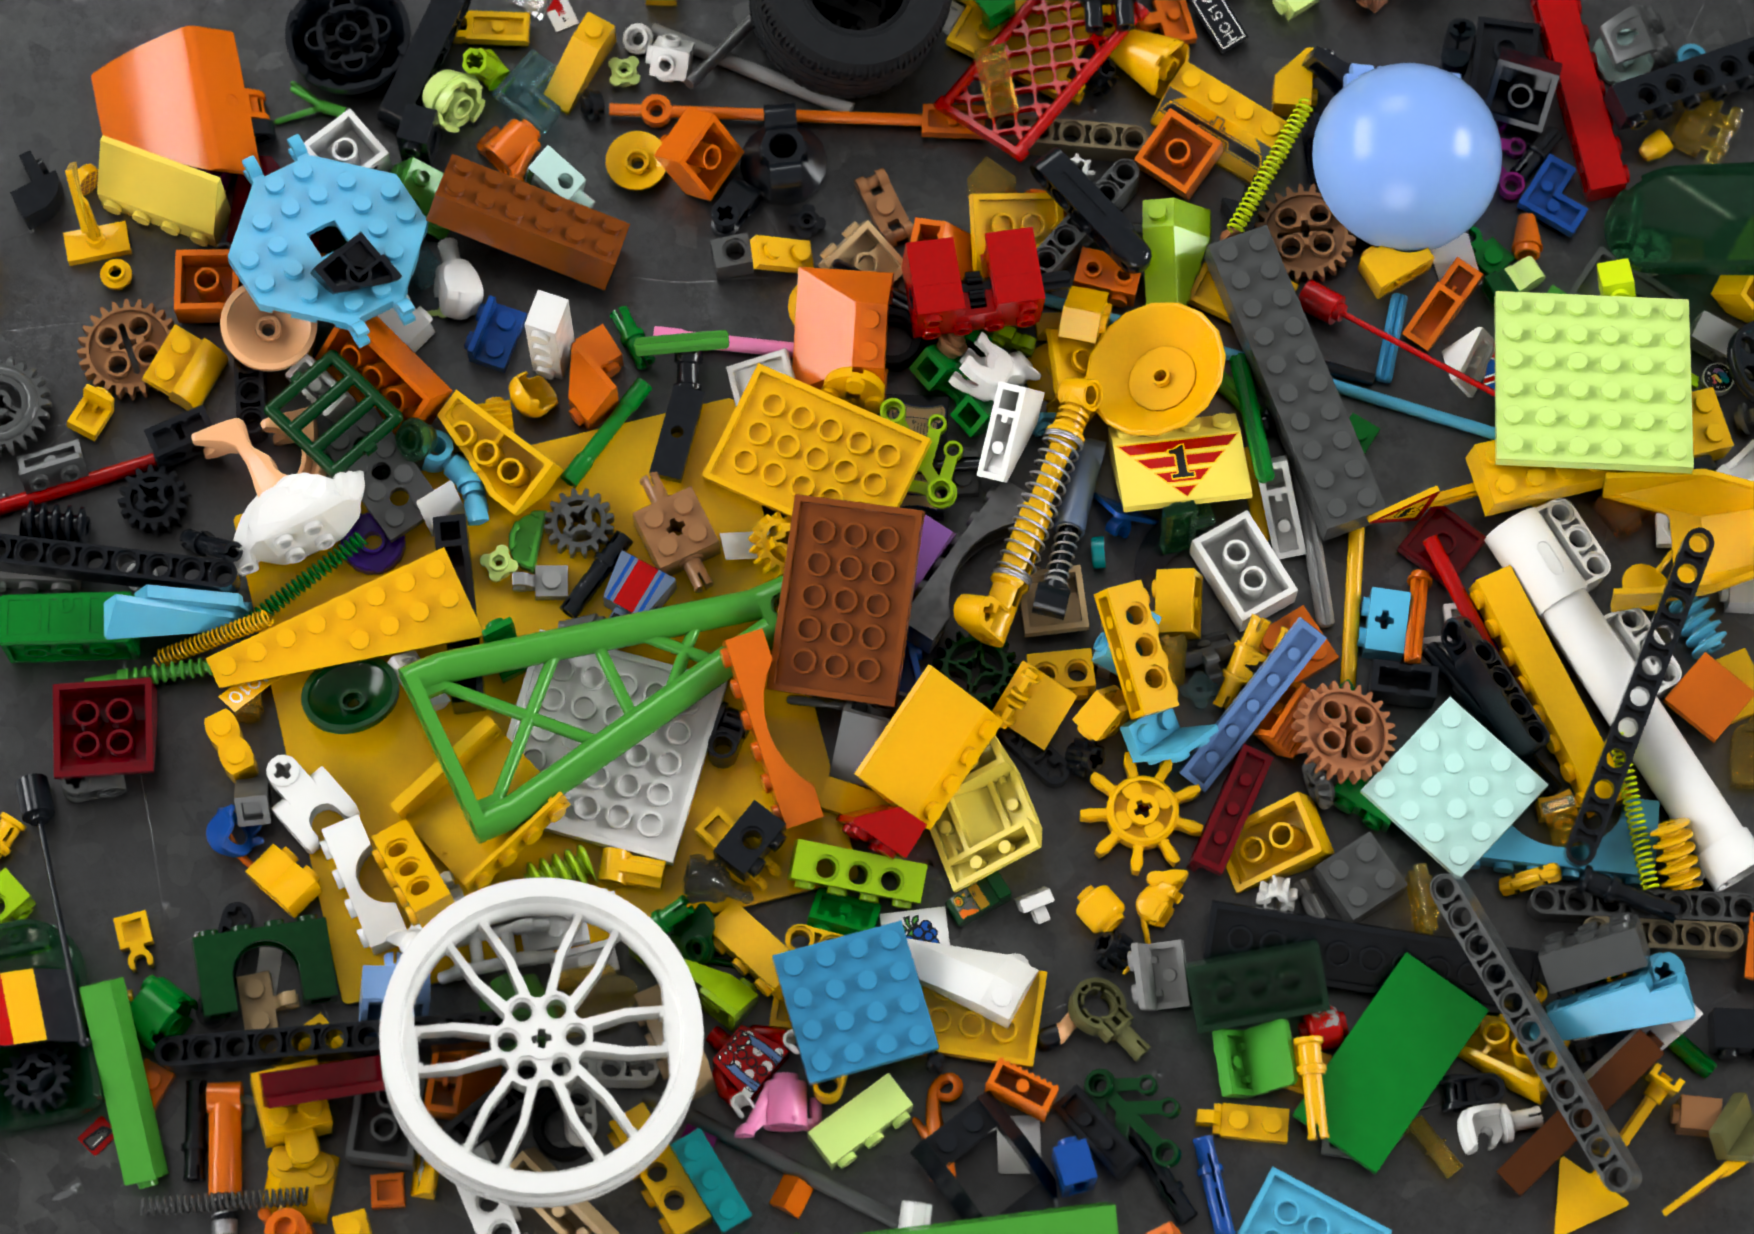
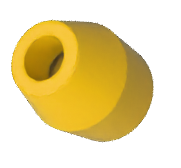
[1638,129,1673,162]

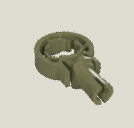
[1068,977,1151,1062]

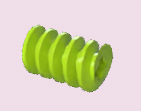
[523,845,597,884]

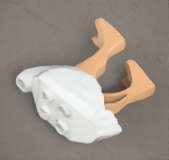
[191,407,365,576]

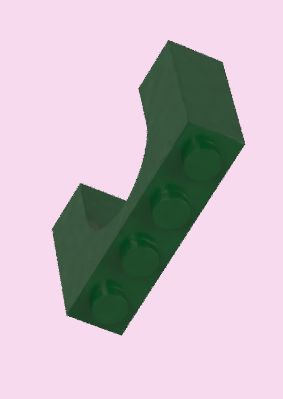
[192,914,338,1022]

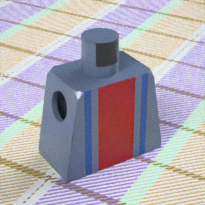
[603,550,677,618]

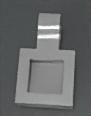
[512,565,568,600]

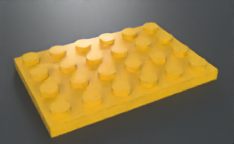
[702,363,932,518]

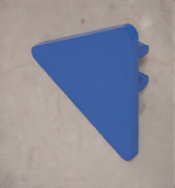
[1093,492,1159,538]

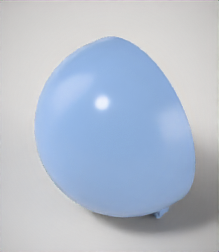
[1312,63,1502,252]

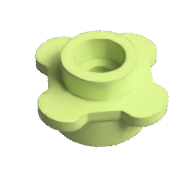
[608,56,640,87]
[480,545,518,582]

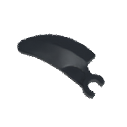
[1134,512,1213,591]

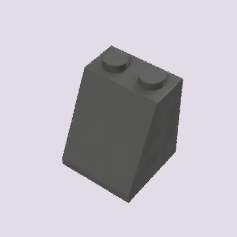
[829,691,908,791]

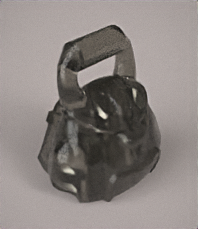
[682,854,753,904]

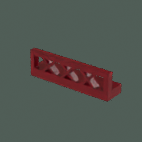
[1186,744,1274,876]
[259,1055,385,1109]

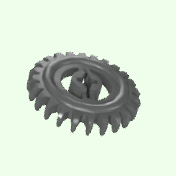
[0,357,52,457]

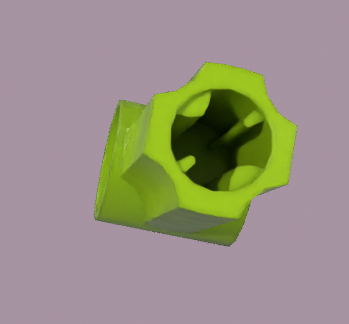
[462,47,511,91]

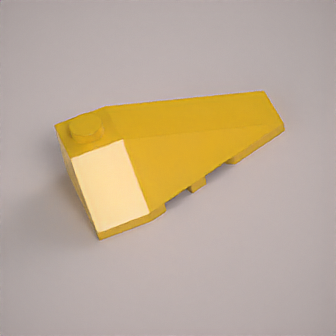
[437,390,564,516]

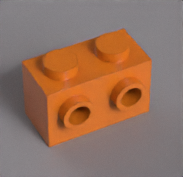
[1073,246,1142,307]

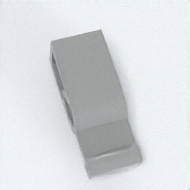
[1690,310,1754,380]

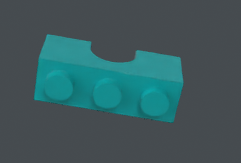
[670,1128,752,1234]

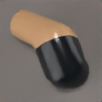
[1037,1012,1077,1051]

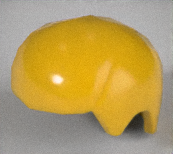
[508,371,558,418]

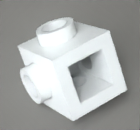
[646,34,695,82]

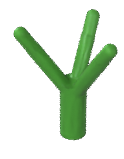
[274,80,346,125]

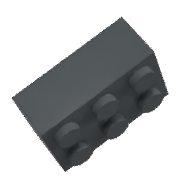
[1538,912,1650,994]
[345,1057,428,1172]

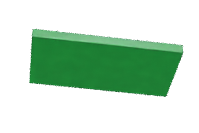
[1292,952,1489,1174]

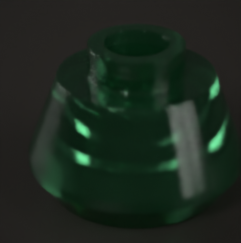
[396,418,438,462]

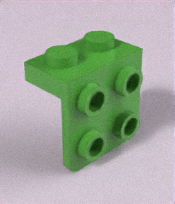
[390,157,449,240]
[1212,1019,1298,1099]

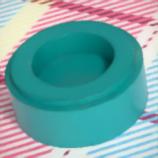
[1091,536,1106,569]

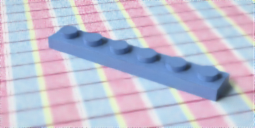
[1178,617,1327,792]

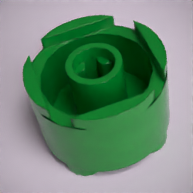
[129,975,198,1053]

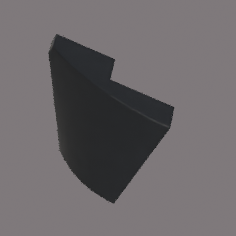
[310,232,402,294]

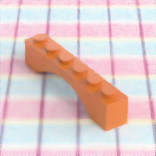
[719,628,824,829]

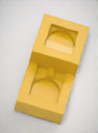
[819,776,889,815]

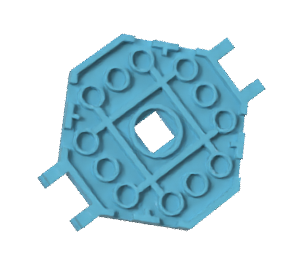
[228,134,428,349]

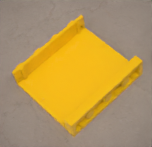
[389,715,571,893]

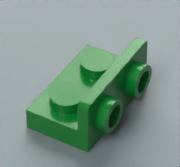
[807,887,882,935]

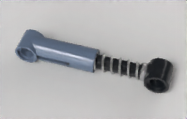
[1032,437,1107,620]

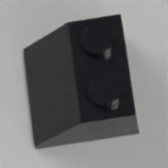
[1485,47,1562,133]

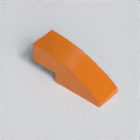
[1402,257,1485,352]

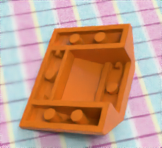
[792,267,894,400]

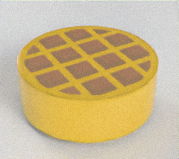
[78,164,99,196]

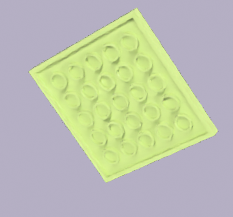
[1494,291,1694,474]

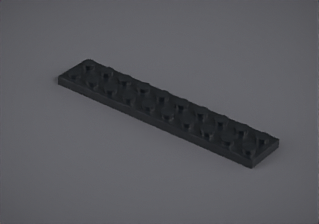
[1202,900,1541,1014]

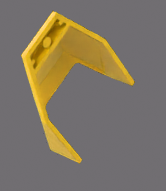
[1602,468,1754,612]

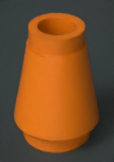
[1511,213,1543,261]

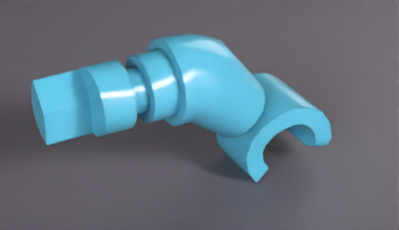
[422,429,490,526]

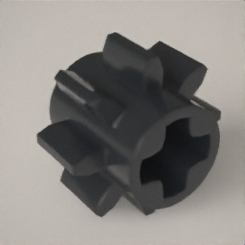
[1081,55,1120,95]
[1065,737,1105,778]
[1094,929,1134,973]

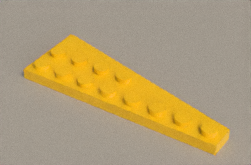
[206,547,483,689]
[769,971,1047,1070]

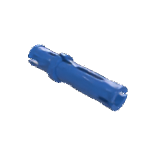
[1192,1135,1236,1234]

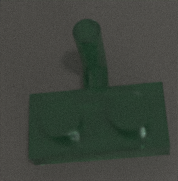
[1159,500,1216,555]

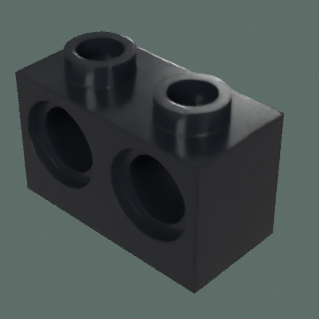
[144,404,212,468]

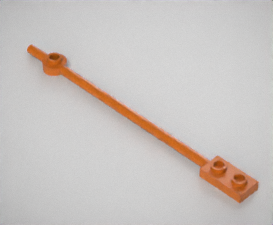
[609,94,985,139]

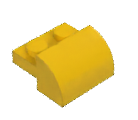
[142,324,229,411]

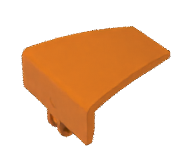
[91,25,270,175]

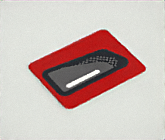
[78,1116,114,1156]

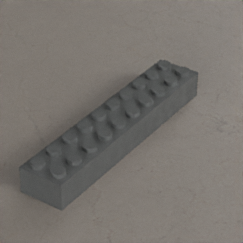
[1204,225,1387,541]

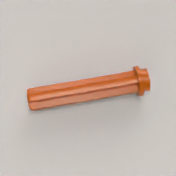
[1404,569,1433,664]

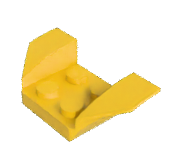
[1035,312,1102,424]

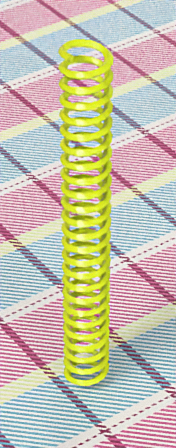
[1227,98,1313,233]
[1611,731,1660,891]

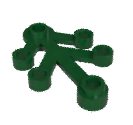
[1084,1069,1182,1168]

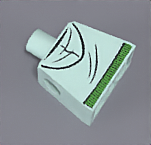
[525,145,595,208]

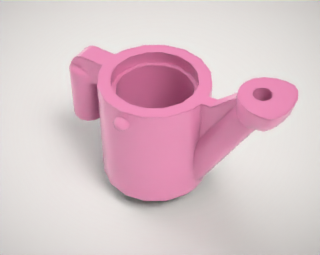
[734,1072,822,1138]

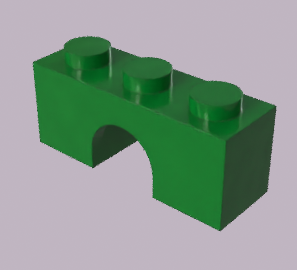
[909,344,994,437]

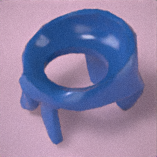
[206,804,264,858]

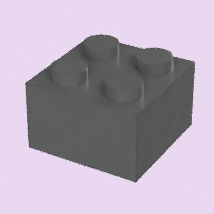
[1312,831,1408,923]

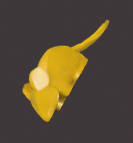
[1122,869,1189,975]

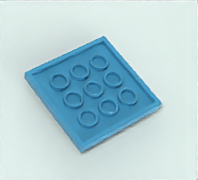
[772,921,939,1086]

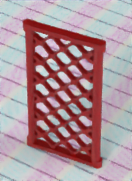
[933,0,1150,162]

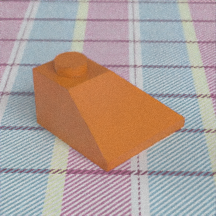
[568,340,619,431]

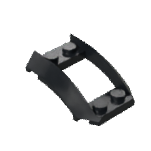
[910,1091,1059,1220]

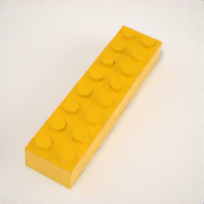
[1465,387,1734,517]

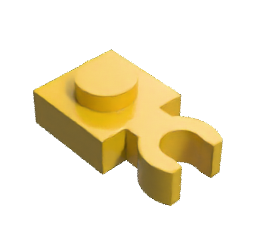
[113,910,155,973]

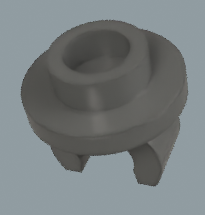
[1734,403,1754,435]

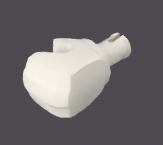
[434,238,484,320]
[1457,1103,1543,1155]

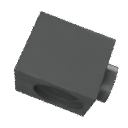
[710,233,754,280]
[234,777,273,827]

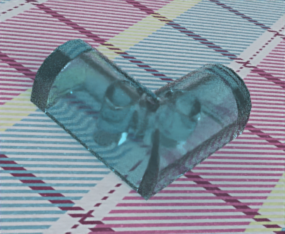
[492,49,561,134]

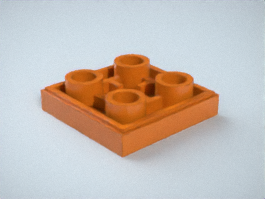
[1663,652,1754,743]

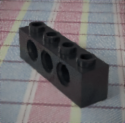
[442,1047,564,1152]

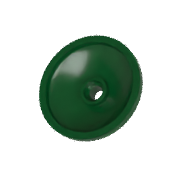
[301,658,400,734]

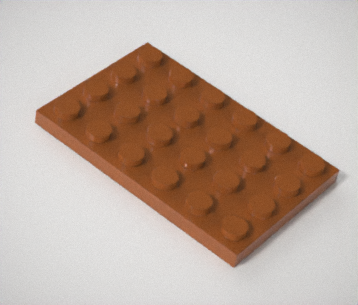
[767,494,925,708]

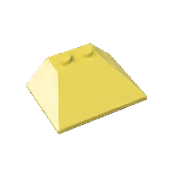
[930,735,1042,893]

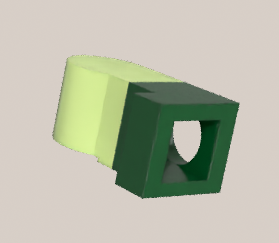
[1480,256,1546,308]

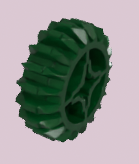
[932,631,1019,711]

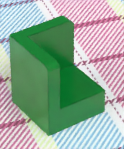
[974,0,1015,31]

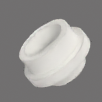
[623,23,654,55]

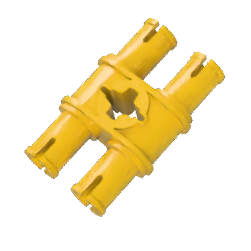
[1213,613,1289,710]

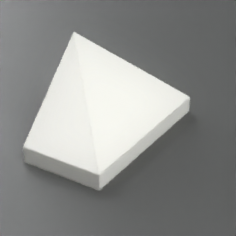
[1441,327,1495,398]

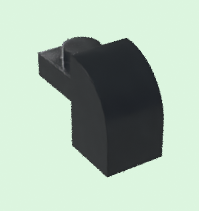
[10,150,64,230]

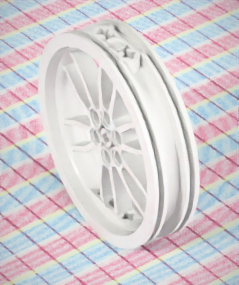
[379,877,704,1208]

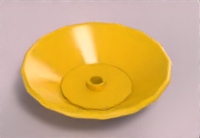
[1085,303,1226,436]

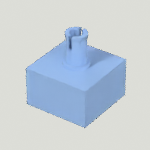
[359,952,430,1037]

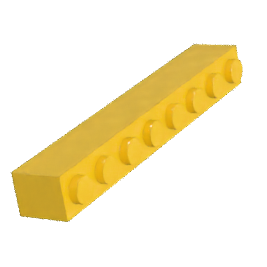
[1468,565,1632,819]

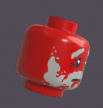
[1298,1005,1349,1051]

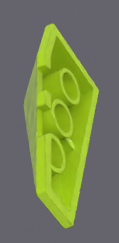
[1142,198,1211,306]
[628,947,758,1033]

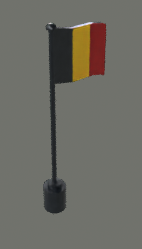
[0,773,91,1048]

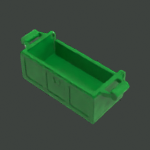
[0,591,141,663]

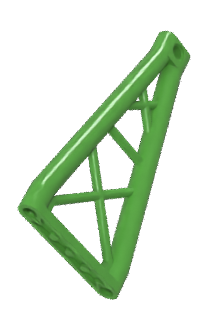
[398,575,783,844]

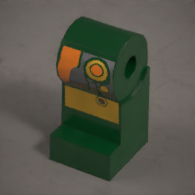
[945,871,1012,927]

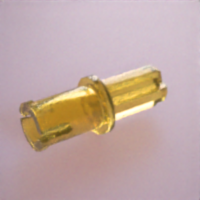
[1409,1115,1464,1179]

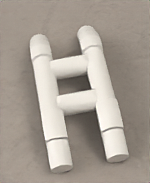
[438,918,554,985]

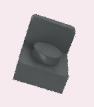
[947,447,979,498]

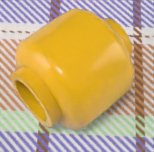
[1076,885,1125,934]

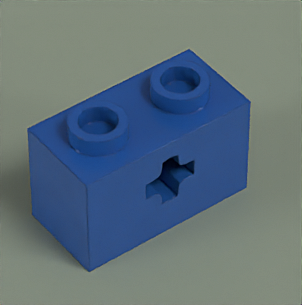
[1051,1136,1097,1198]

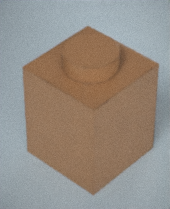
[1670,1094,1722,1138]

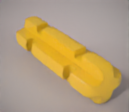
[1498,862,1562,897]

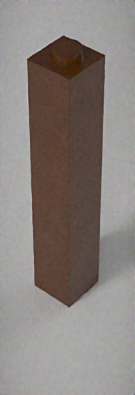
[1496,1029,1665,1197]

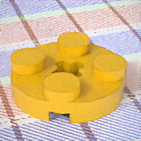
[821,367,885,415]

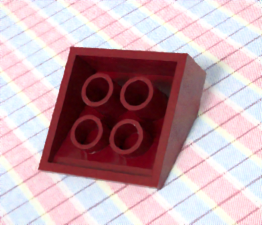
[53,677,158,779]

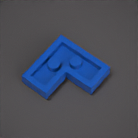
[1517,153,1589,238]

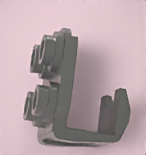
[1599,4,1677,73]

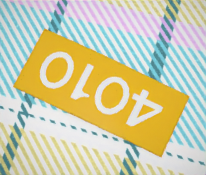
[218,676,282,712]

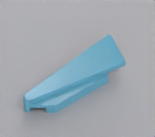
[104,584,254,640]
[1530,969,1696,1041]

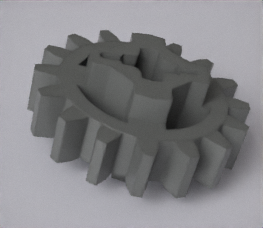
[544,488,615,559]

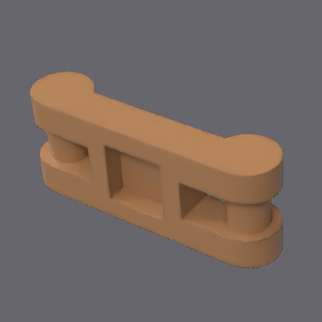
[854,167,913,248]

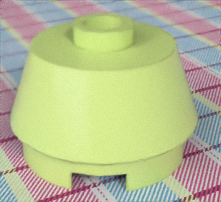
[422,69,485,133]

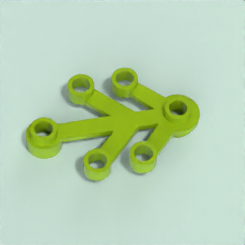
[880,398,963,509]

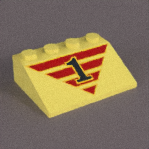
[1108,413,1252,512]

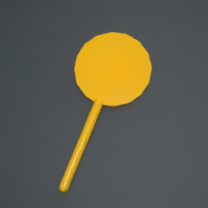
[1622,548,1672,611]

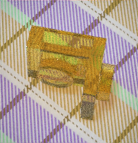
[1541,795,1581,847]

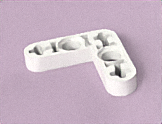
[562,1058,659,1147]

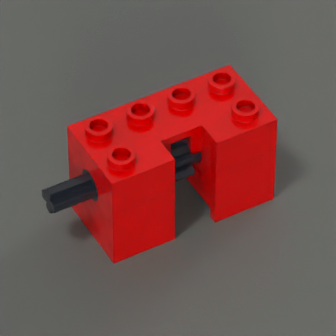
[902,227,1071,340]

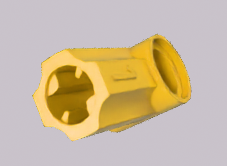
[597,847,666,891]

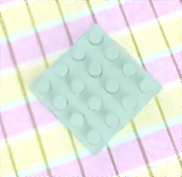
[1360,697,1549,877]

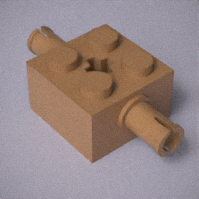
[633,472,720,593]

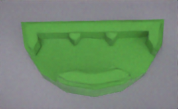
[509,510,547,574]

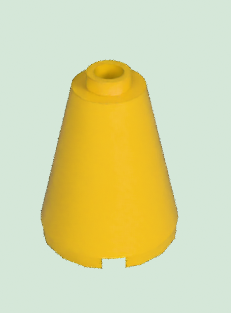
[1101,26,1190,99]

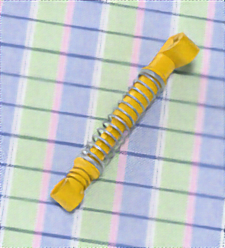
[954,378,1103,647]

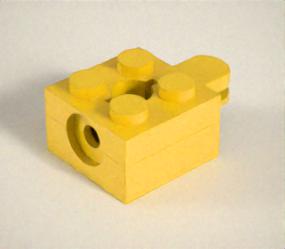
[250,1058,333,1169]

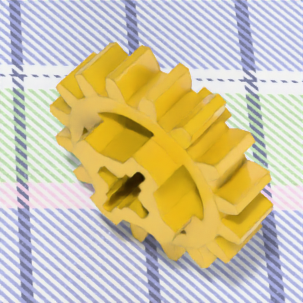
[748,511,792,579]

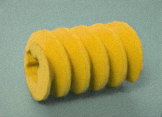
[1649,818,1704,890]

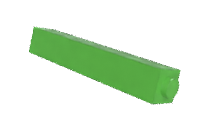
[79,977,169,1189]

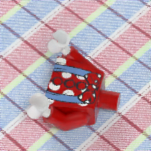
[705,1024,799,1118]

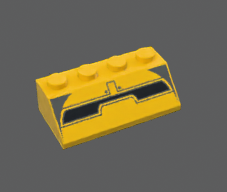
[1150,61,1291,185]

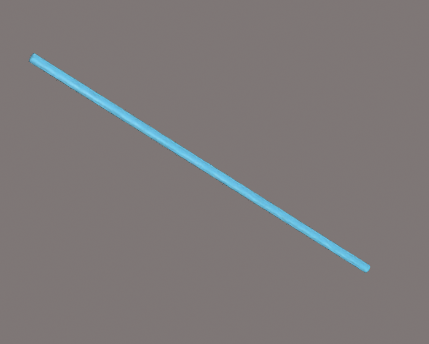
[1044,293,1495,440]

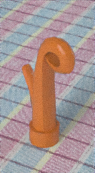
[912,1073,964,1183]

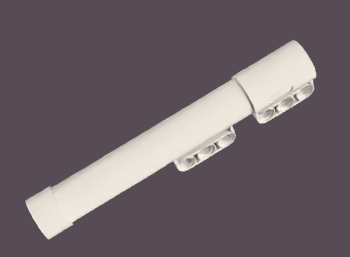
[1484,498,1754,892]

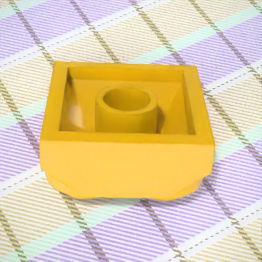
[261,1145,341,1225]

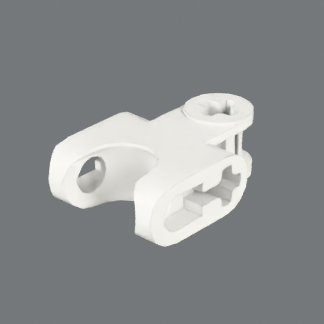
[266,755,360,854]

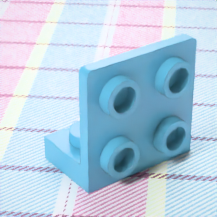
[1119,708,1219,765]

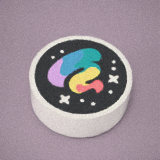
[1701,363,1734,396]

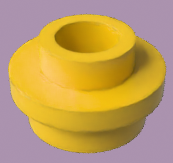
[100,259,132,290]

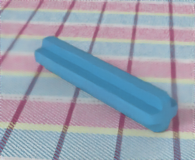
[1375,293,1408,383]

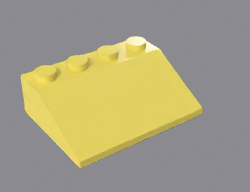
[97,135,231,248]

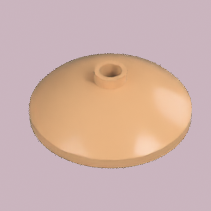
[220,285,317,371]

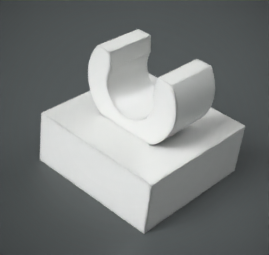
[1014,886,1055,924]

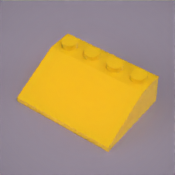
[854,664,1003,831]

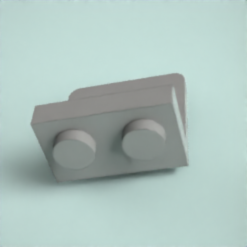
[1127,939,1192,1011]

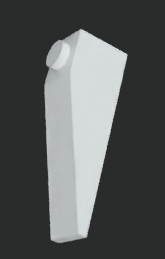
[907,938,1039,1029]

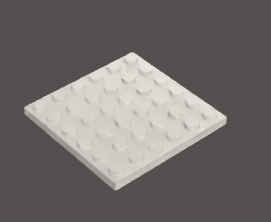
[506,629,728,866]

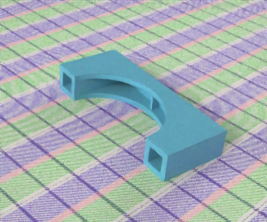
[1471,798,1660,888]

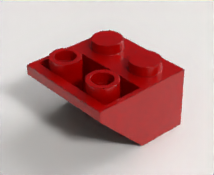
[836,805,927,860]

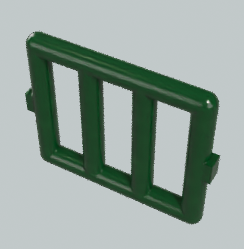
[264,350,404,478]

